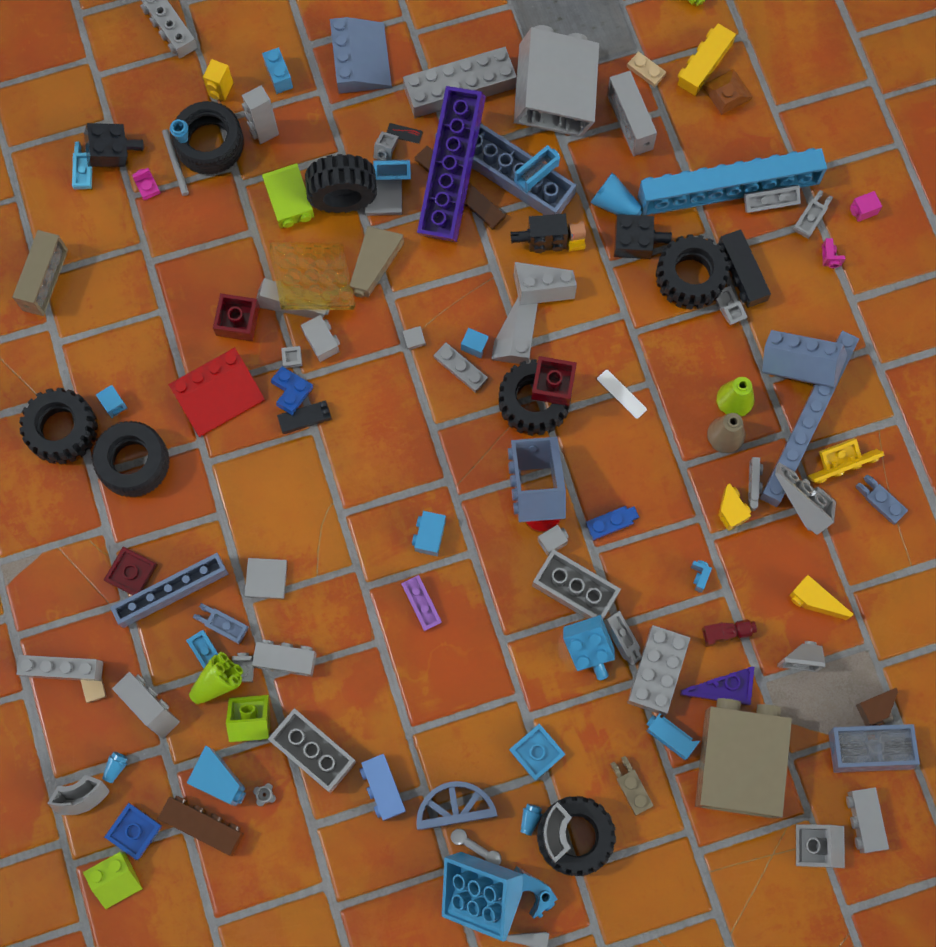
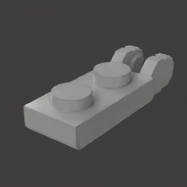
[793,190,833,239]

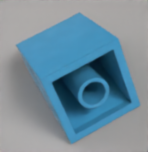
[187,746,246,806]

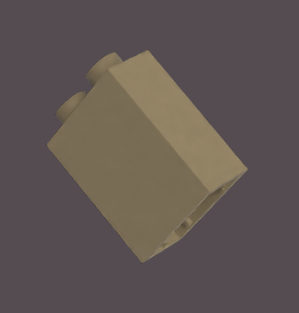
[695,698,792,819]

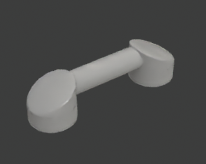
[451,829,501,865]

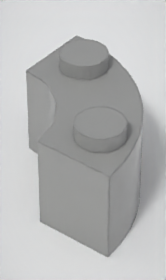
[47,774,110,815]
[543,802,572,863]

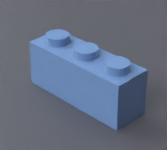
[359,754,406,821]

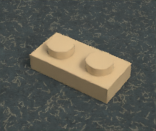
[627,51,666,88]

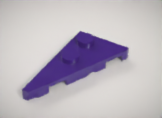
[680,666,755,706]

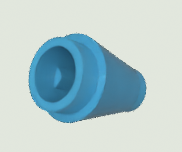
[170,119,188,143]
[102,751,128,783]
[520,803,543,836]

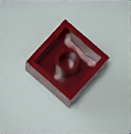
[213,293,260,341]
[531,356,577,406]

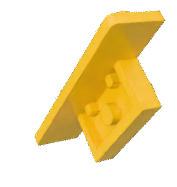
[807,438,884,483]

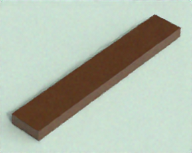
[414,146,506,230]

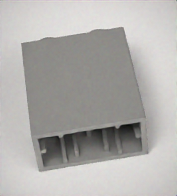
[514,25,599,137]

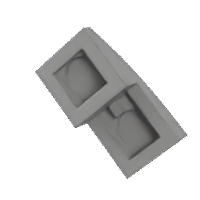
[715,285,748,325]

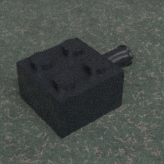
[84,123,144,167]
[510,213,568,253]
[614,214,672,259]

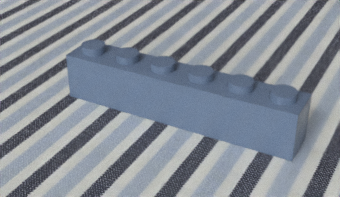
[110,553,229,628]

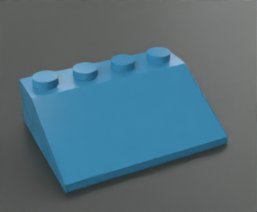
[442,852,523,942]

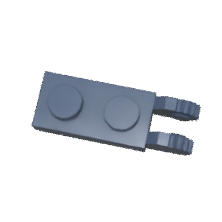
[856,474,908,525]
[193,603,249,645]

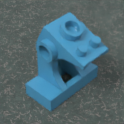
[514,866,557,919]

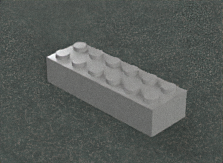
[403,46,517,118]

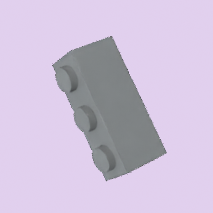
[252,640,317,677]
[846,787,889,854]

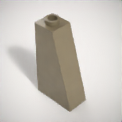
[349,226,404,298]

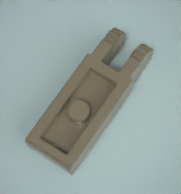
[610,756,654,816]

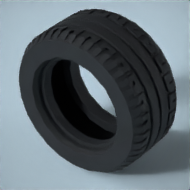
[171,101,244,175]

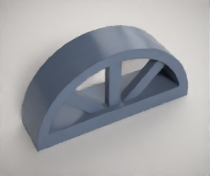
[416,781,497,830]

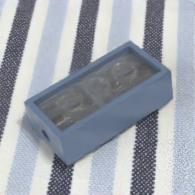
[829,724,920,773]

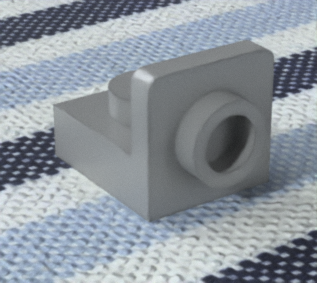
[373,132,399,160]
[232,653,254,682]

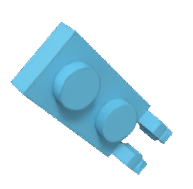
[72,141,92,189]

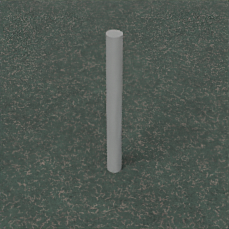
[162,129,189,196]

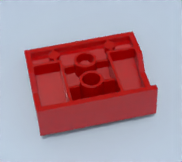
[168,347,265,437]

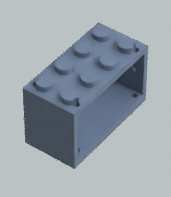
[508,437,566,522]

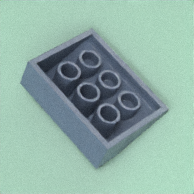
[330,17,392,94]

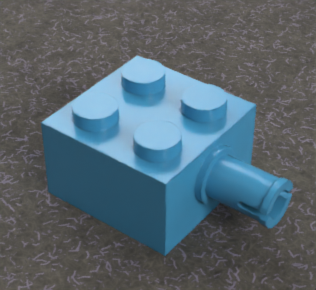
[563,615,615,680]

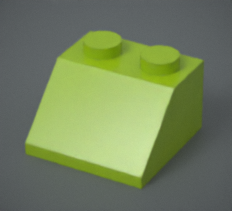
[226,695,270,742]
[83,852,143,909]

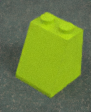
[262,163,315,228]

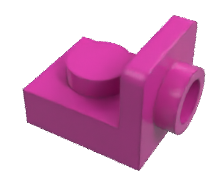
[132,168,160,200]
[822,238,845,268]

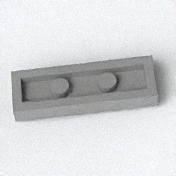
[744,185,801,213]
[433,342,488,393]

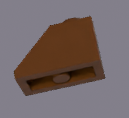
[856,688,898,726]

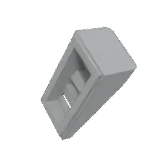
[506,932,549,947]

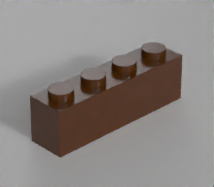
[158,795,244,856]

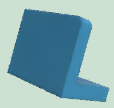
[461,328,488,358]
[96,385,127,418]

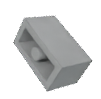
[301,315,340,362]

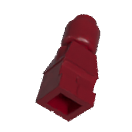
[702,619,757,647]

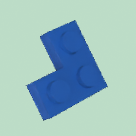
[271,366,313,415]

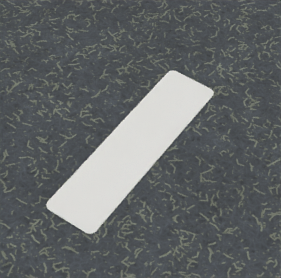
[597,370,647,419]

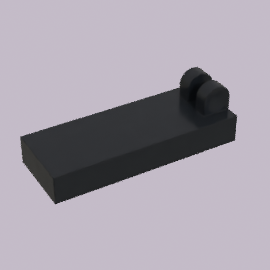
[277,400,332,434]

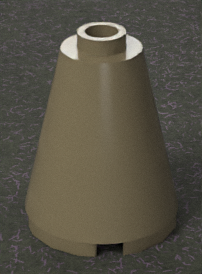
[707,413,746,453]

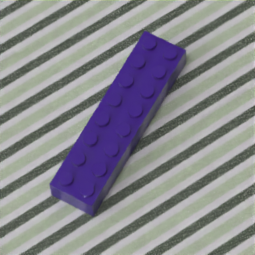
[417,86,486,242]

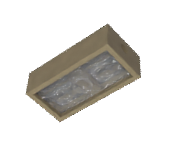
[12,230,68,316]

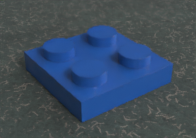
[104,803,162,861]

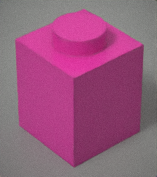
[850,191,882,222]

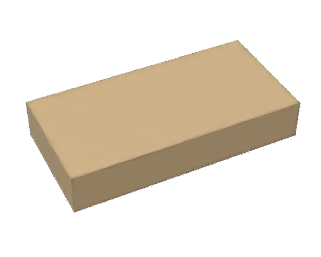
[81,679,107,703]

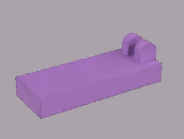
[401,575,442,631]

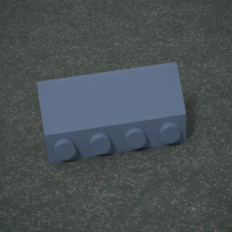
[762,330,847,388]

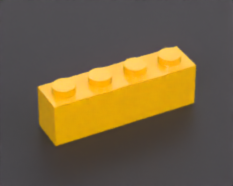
[677,23,736,96]

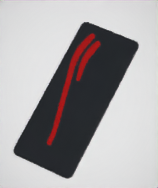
[387,123,422,143]

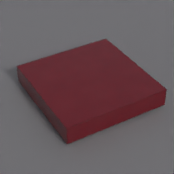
[104,546,158,596]

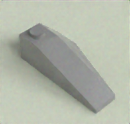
[491,298,538,364]
[775,462,836,535]

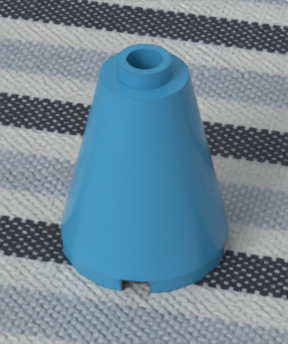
[591,173,643,215]

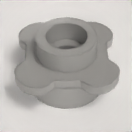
[253,783,276,806]

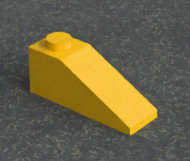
[789,575,853,620]

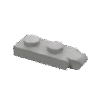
[748,457,763,511]
[603,611,642,665]

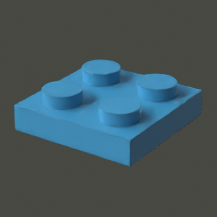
[509,723,566,781]

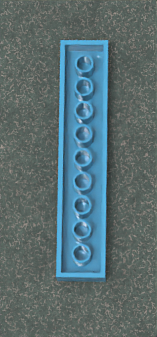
[637,148,827,216]

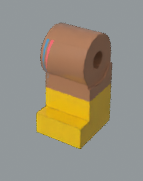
[567,221,586,252]

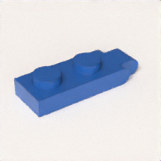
[585,506,639,541]

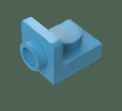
[691,560,712,593]

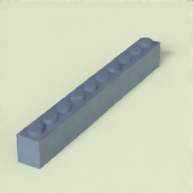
[759,330,859,507]

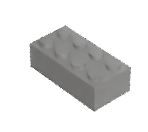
[532,549,621,619]
[627,625,690,716]
[268,708,357,793]

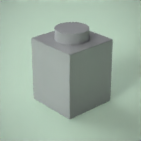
[537,525,569,556]

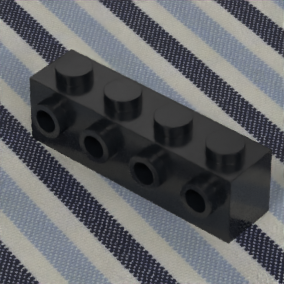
[718,229,771,308]

